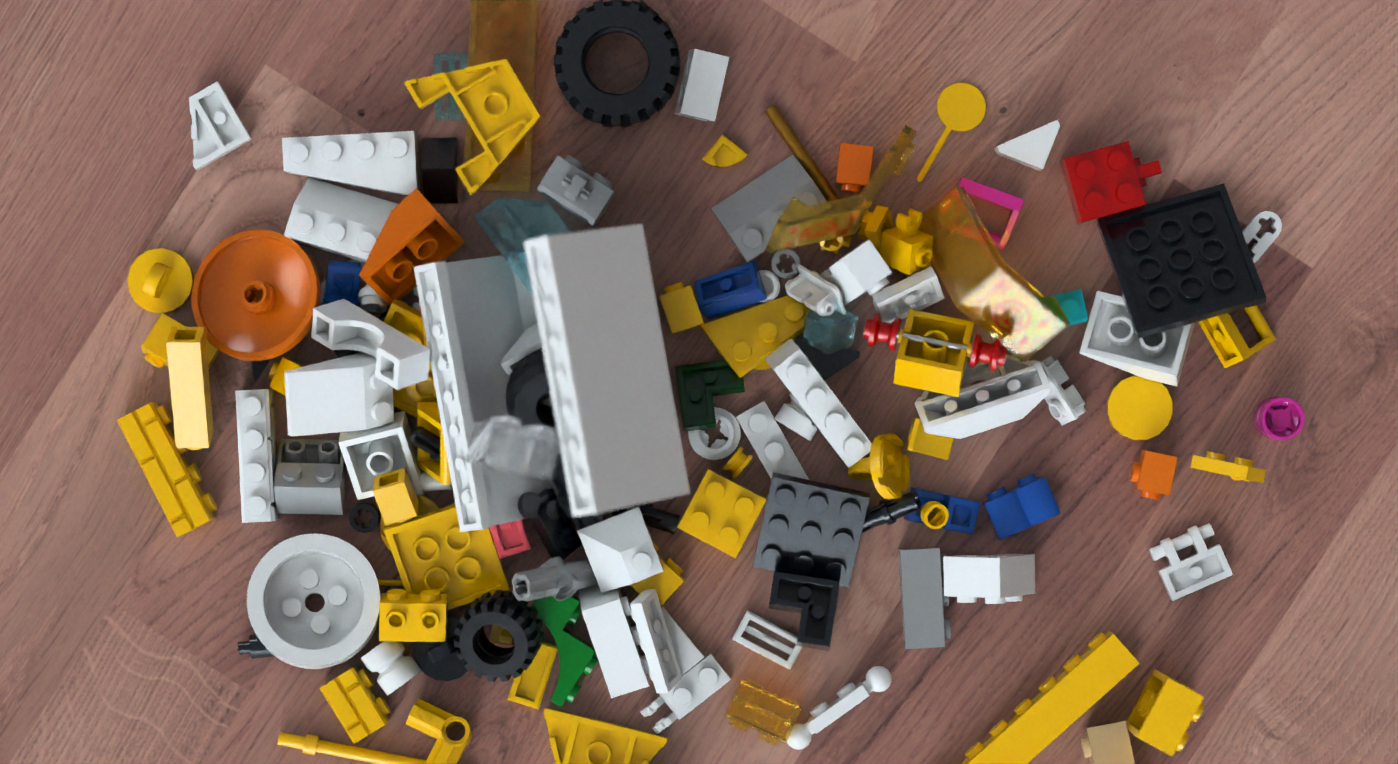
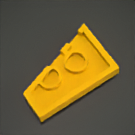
[700,295,819,378]

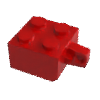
[1060,141,1162,224]

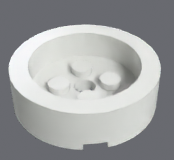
[247,533,381,669]

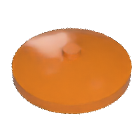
[191,230,321,361]

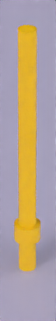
[277,732,426,764]

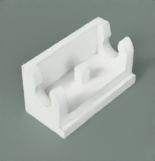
[674,49,729,122]

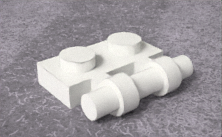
[1149,523,1233,601]

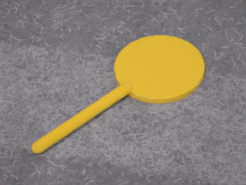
[917,83,986,182]

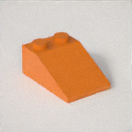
[359,188,465,306]

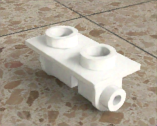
[785,264,846,316]
[1041,356,1086,426]

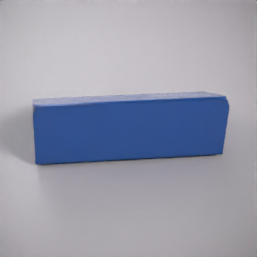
[694,261,767,319]

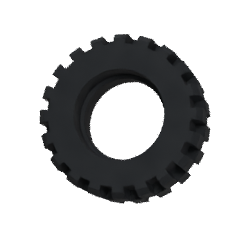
[554,0,680,127]

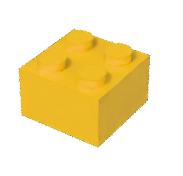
[677,468,766,559]

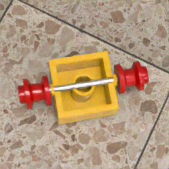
[863,309,1008,397]

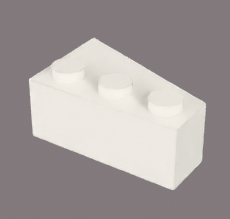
[820,240,892,313]
[578,585,649,698]

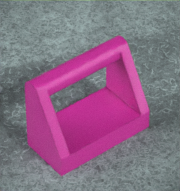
[942,177,1024,250]

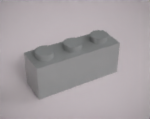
[898,546,951,649]

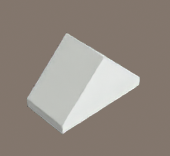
[994,120,1060,171]

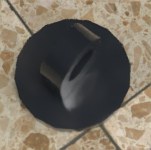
[413,615,468,681]

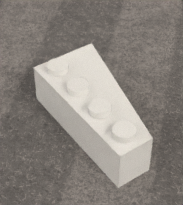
[282,131,421,196]

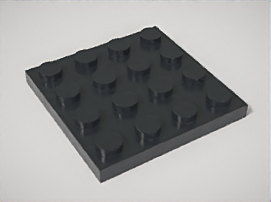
[1097,183,1266,339]

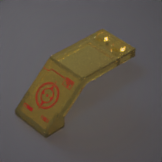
[766,125,917,253]
[918,186,1070,362]

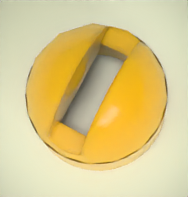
[920,501,949,529]

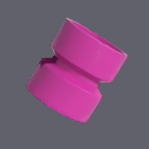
[1254,397,1305,440]

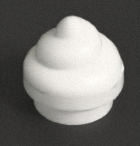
[358,284,389,314]

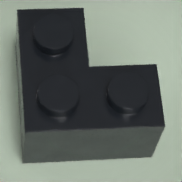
[769,571,840,651]

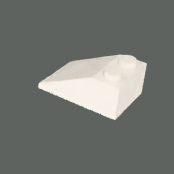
[1080,291,1194,386]
[284,352,394,436]

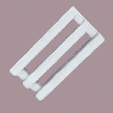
[732,610,802,670]

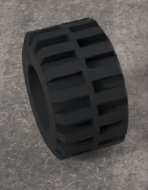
[454,590,544,682]

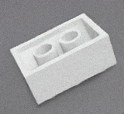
[284,178,398,263]

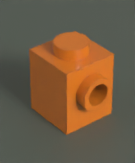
[1130,450,1178,500]

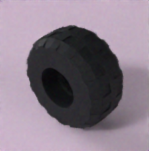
[506,350,560,449]

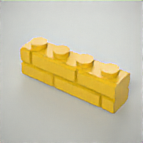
[117,402,218,537]

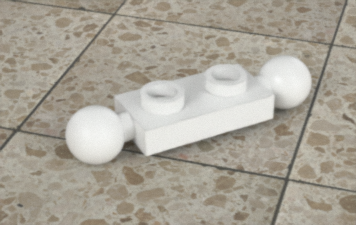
[785,666,892,750]

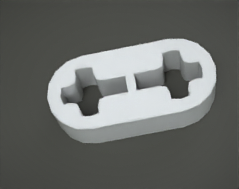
[1242,211,1282,263]

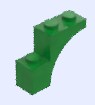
[530,595,598,707]

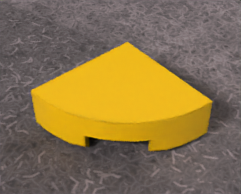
[702,134,748,168]

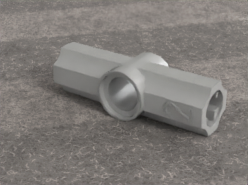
[511,556,598,601]

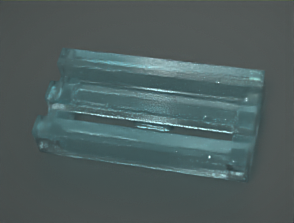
[434,53,468,120]

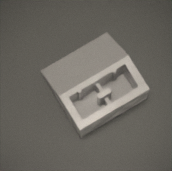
[273,439,347,515]

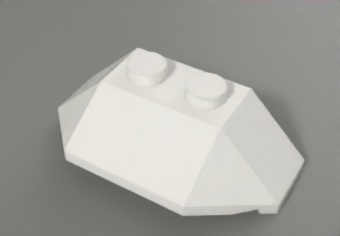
[915,354,1051,439]

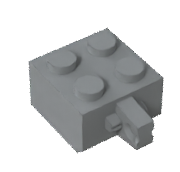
[537,155,616,228]

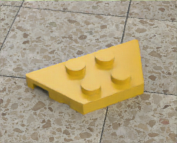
[543,707,668,764]

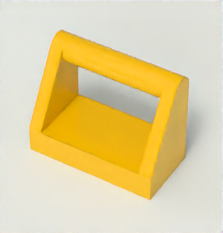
[1198,305,1276,368]
[417,402,452,485]

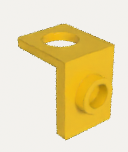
[905,417,954,460]

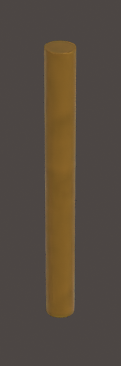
[764,104,849,215]

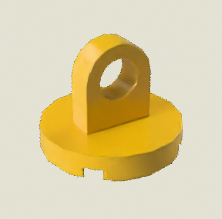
[127,248,194,314]
[847,433,911,499]

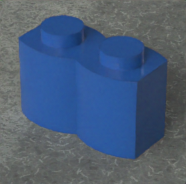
[982,473,1061,540]

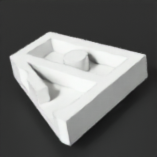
[189,81,252,171]

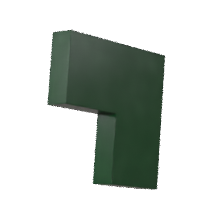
[675,360,745,432]

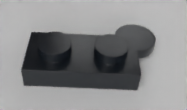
[518,488,582,560]

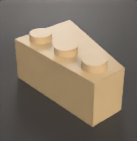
[1081,721,1135,764]

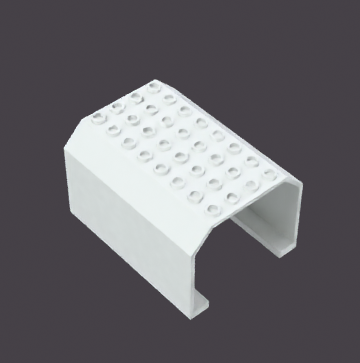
[414,224,690,532]

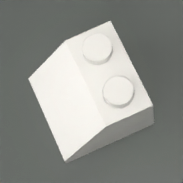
[338,411,421,500]

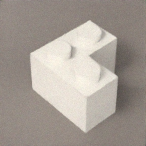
[943,553,1035,604]

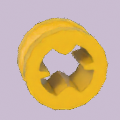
[722,446,753,479]

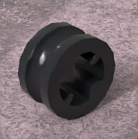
[349,503,380,533]

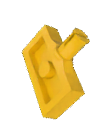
[1190,451,1266,483]

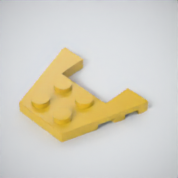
[404,59,541,195]

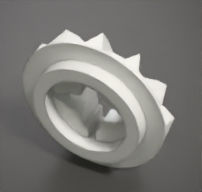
[688,407,741,460]

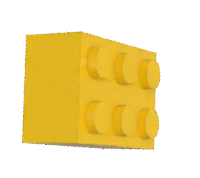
[1126,668,1205,756]

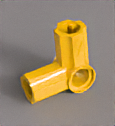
[406,698,472,764]

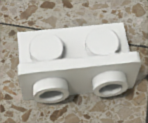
[872,266,945,323]

